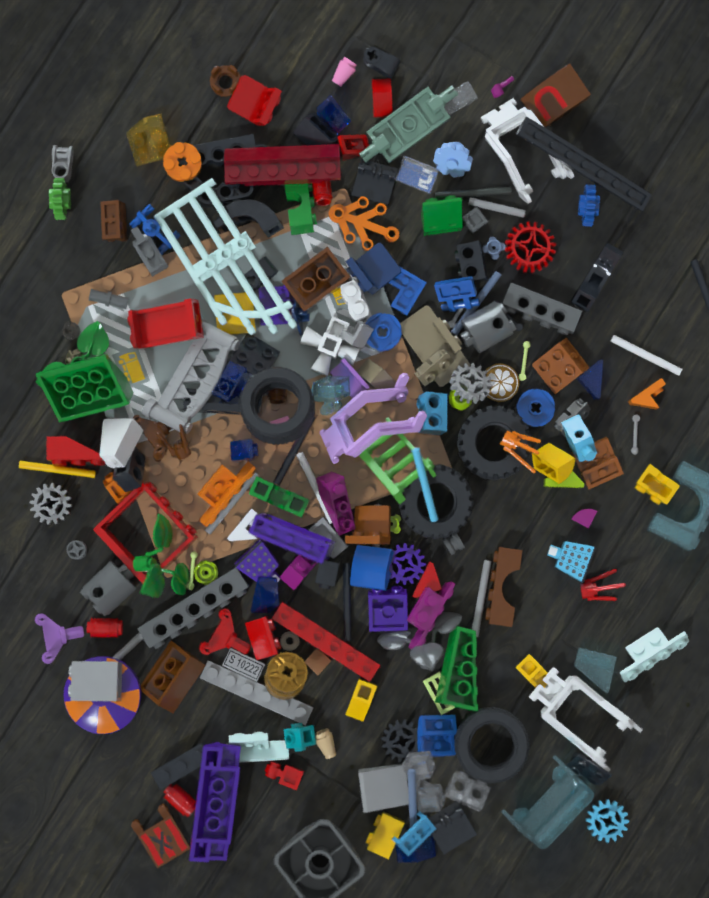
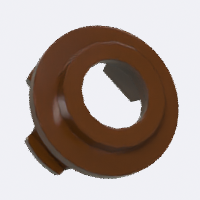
[210,64,240,97]

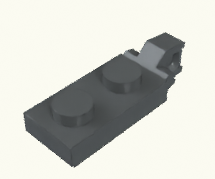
[131,227,168,277]

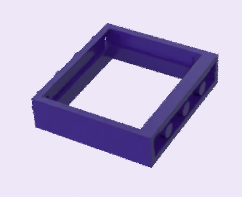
[249,512,336,563]

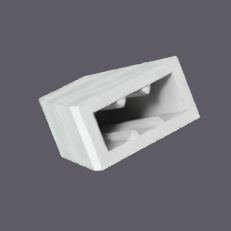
[100,418,143,468]

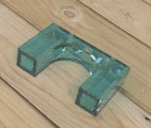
[647,461,709,551]

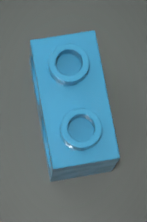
[416,392,447,435]

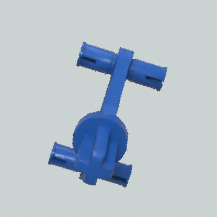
[129,204,181,255]

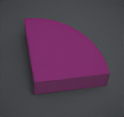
[571,509,597,528]

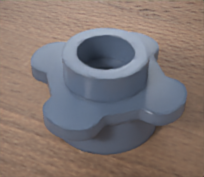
[483,237,505,259]

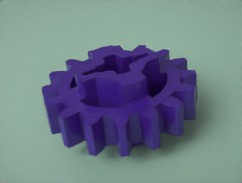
[389,543,426,585]

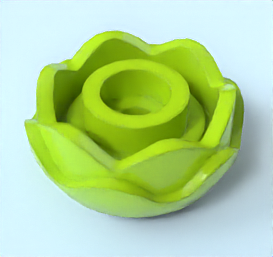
[449,390,472,410]
[194,561,218,585]

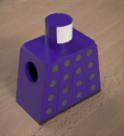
[235,538,280,585]

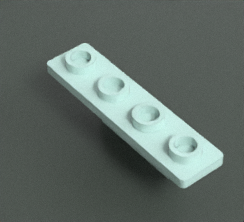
[620,627,689,682]
[229,732,289,763]

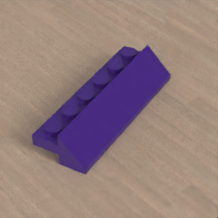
[189,742,241,862]

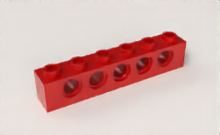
[272,602,380,682]

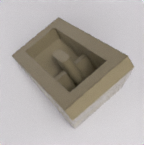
[357,359,396,389]

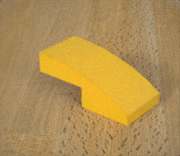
[516,654,548,688]

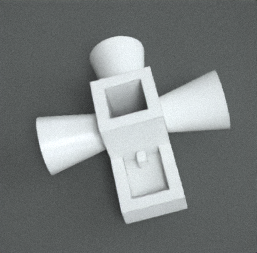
[300,316,360,376]

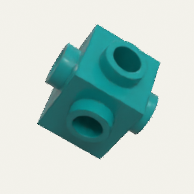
[284,723,316,752]

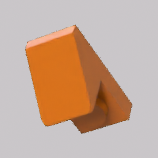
[628,378,666,409]

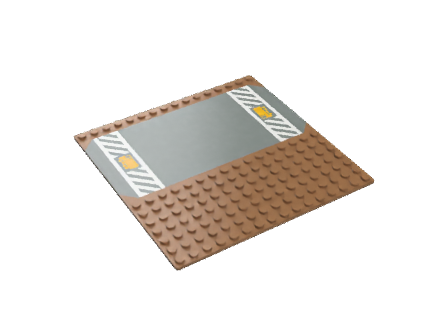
[62,189,452,578]

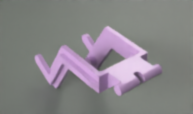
[320,373,427,464]

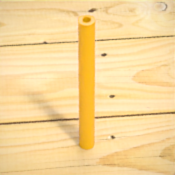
[19,461,96,478]

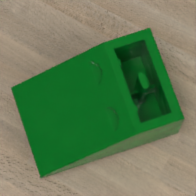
[421,196,462,236]

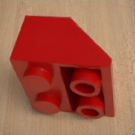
[245,616,281,660]

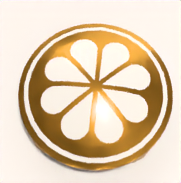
[486,364,519,402]

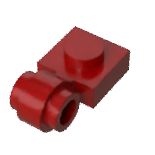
[265,761,304,790]

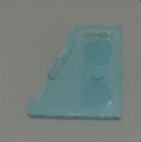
[574,647,617,693]

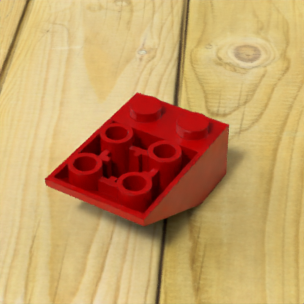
[47,436,105,466]

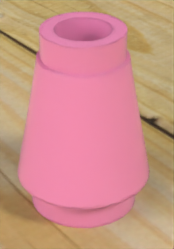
[332,57,357,87]

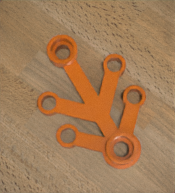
[329,196,399,251]

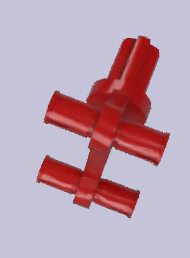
[199,608,251,655]

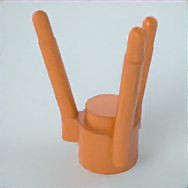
[501,430,541,473]

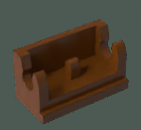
[101,200,127,242]

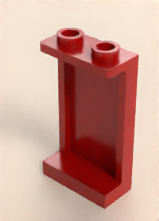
[127,298,204,349]

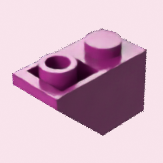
[280,554,318,590]

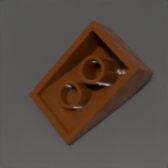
[281,246,351,312]

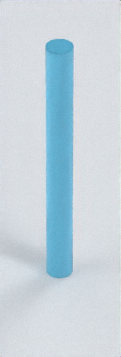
[412,448,438,522]

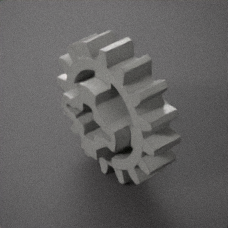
[449,363,492,404]
[29,483,72,525]

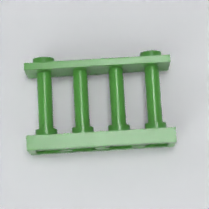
[359,417,436,504]

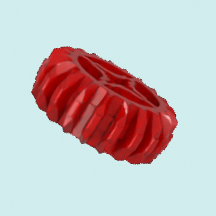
[504,221,556,273]

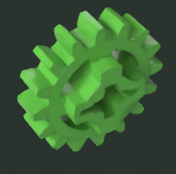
[49,178,71,220]

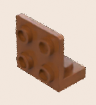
[532,338,590,394]
[345,506,391,544]

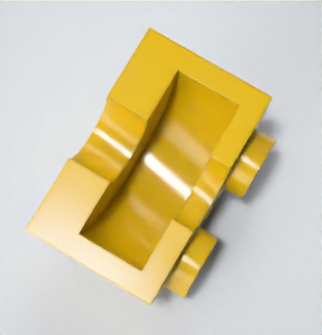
[635,464,680,505]

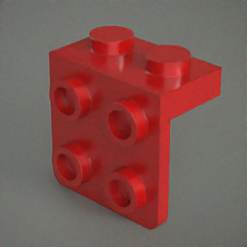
[227,75,282,126]

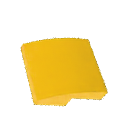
[214,292,256,334]

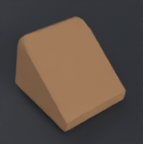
[305,648,331,675]

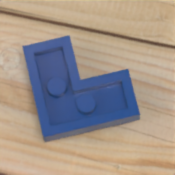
[389,267,427,316]

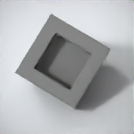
[339,320,374,349]

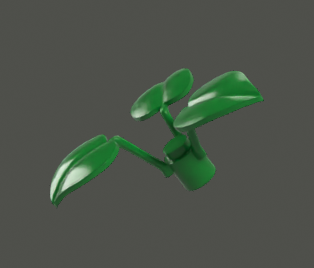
[36,321,122,408]
[133,513,189,597]

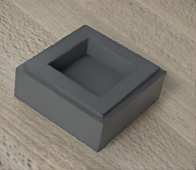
[462,207,488,234]

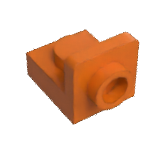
[103,472,132,504]

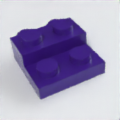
[368,586,408,632]

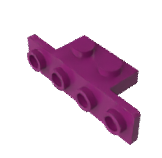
[407,582,455,650]

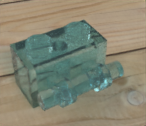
[311,376,350,416]

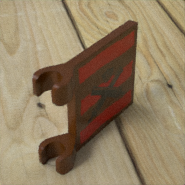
[131,803,191,868]

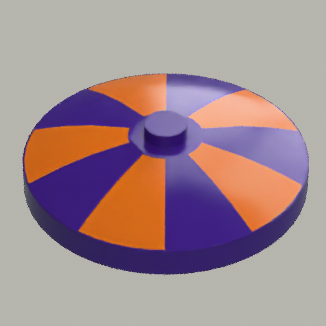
[64,656,142,734]

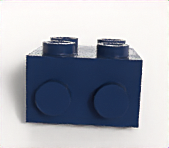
[345,243,401,295]

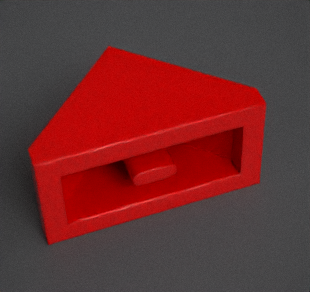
[372,78,392,117]
[338,135,369,161]
[412,562,441,598]

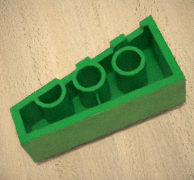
[435,626,478,712]

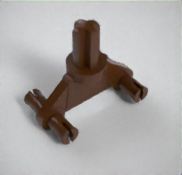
[133,415,173,462]

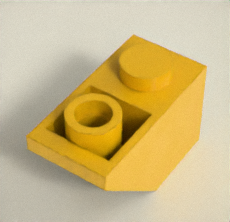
[345,679,377,722]

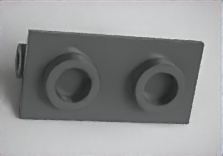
[554,398,591,437]

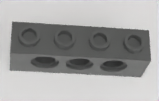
[502,283,582,336]

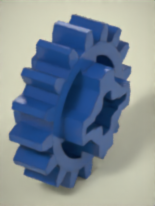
[578,184,600,227]

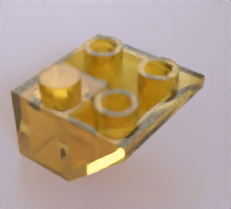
[126,113,171,166]

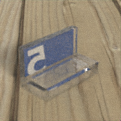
[395,156,439,194]

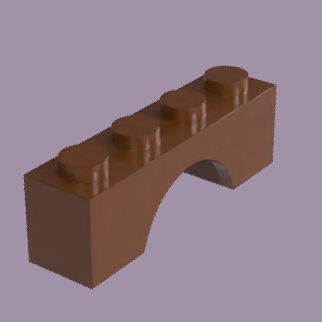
[485,547,522,627]

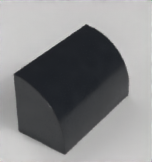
[293,112,338,145]

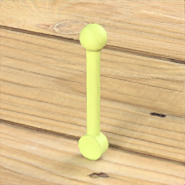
[518,341,531,381]
[187,551,198,590]

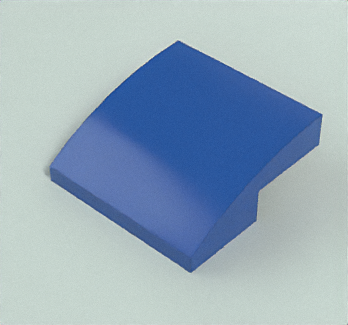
[350,545,394,591]
[417,715,457,757]

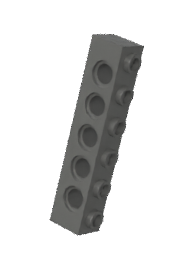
[137,568,249,649]

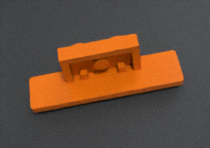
[198,461,256,527]

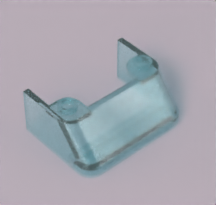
[501,755,594,849]

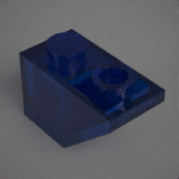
[212,361,250,402]
[230,439,259,462]

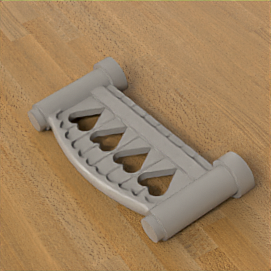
[142,317,240,434]

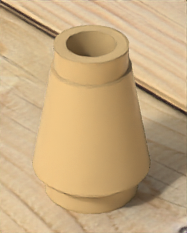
[315,728,337,759]

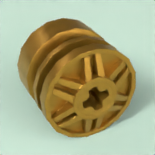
[264,652,308,700]

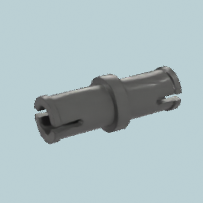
[89,289,129,309]

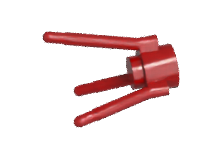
[580,569,626,601]

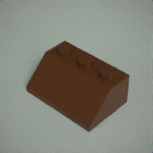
[140,641,206,713]

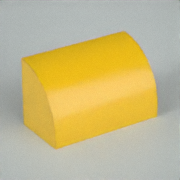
[532,443,575,484]

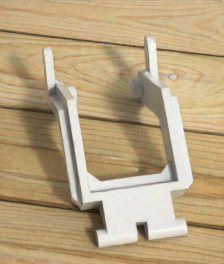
[480,98,574,204]
[529,667,643,772]

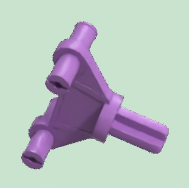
[35,614,84,664]

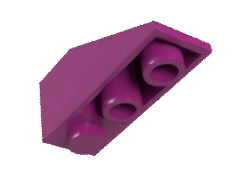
[316,471,355,536]

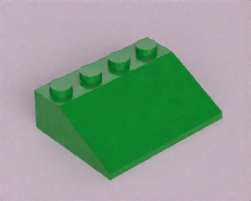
[36,354,134,423]

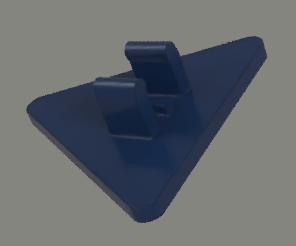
[291,300,310,336]

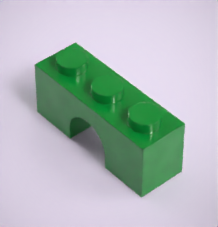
[285,183,317,235]
[249,476,310,518]

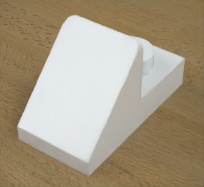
[227,509,258,541]

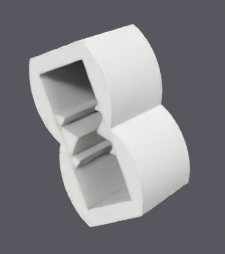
[341,280,368,323]

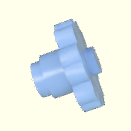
[433,142,473,177]

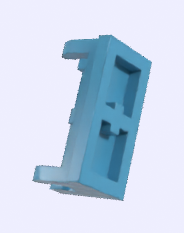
[392,811,436,856]

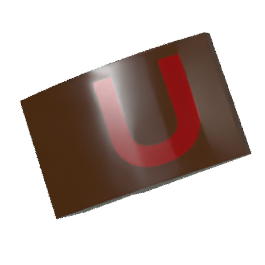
[520,63,591,128]

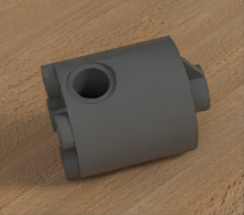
[460,301,516,353]
[80,561,137,616]

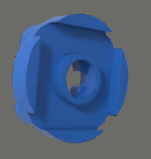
[366,313,402,352]
[516,389,555,428]

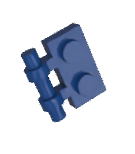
[434,276,480,312]

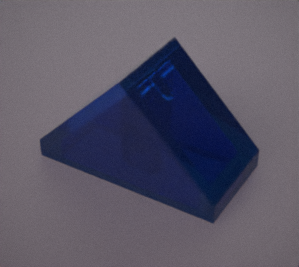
[317,95,351,134]
[577,360,603,400]
[251,577,279,613]
[395,837,436,863]

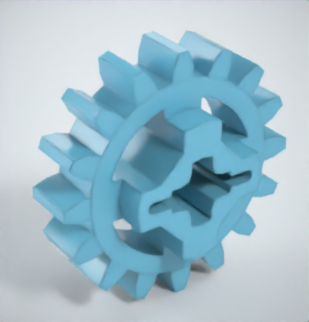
[586,799,629,843]

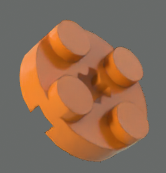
[163,142,202,182]

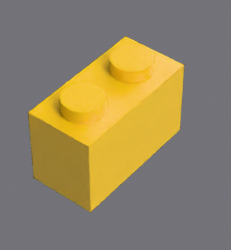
[365,811,405,859]

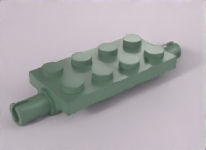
[359,85,458,163]

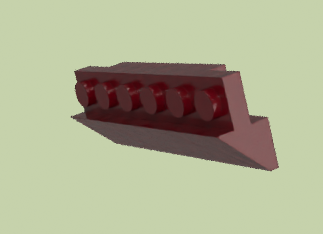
[224,144,341,186]

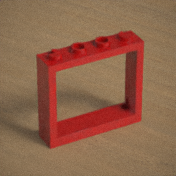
[93,482,198,584]

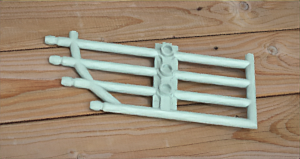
[153,178,297,335]

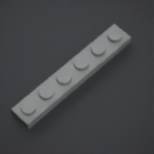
[200,660,313,726]

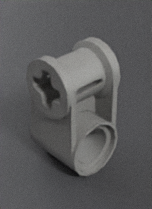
[52,145,74,183]

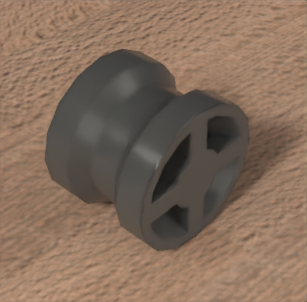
[442,533,465,555]
[66,540,88,560]

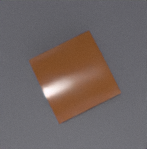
[571,437,624,489]

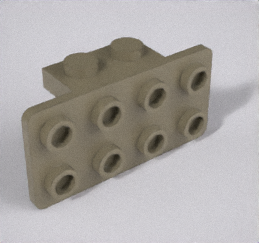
[400,306,470,387]

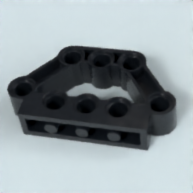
[175,134,267,209]

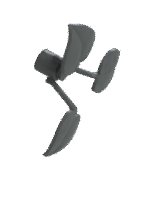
[377,612,462,671]

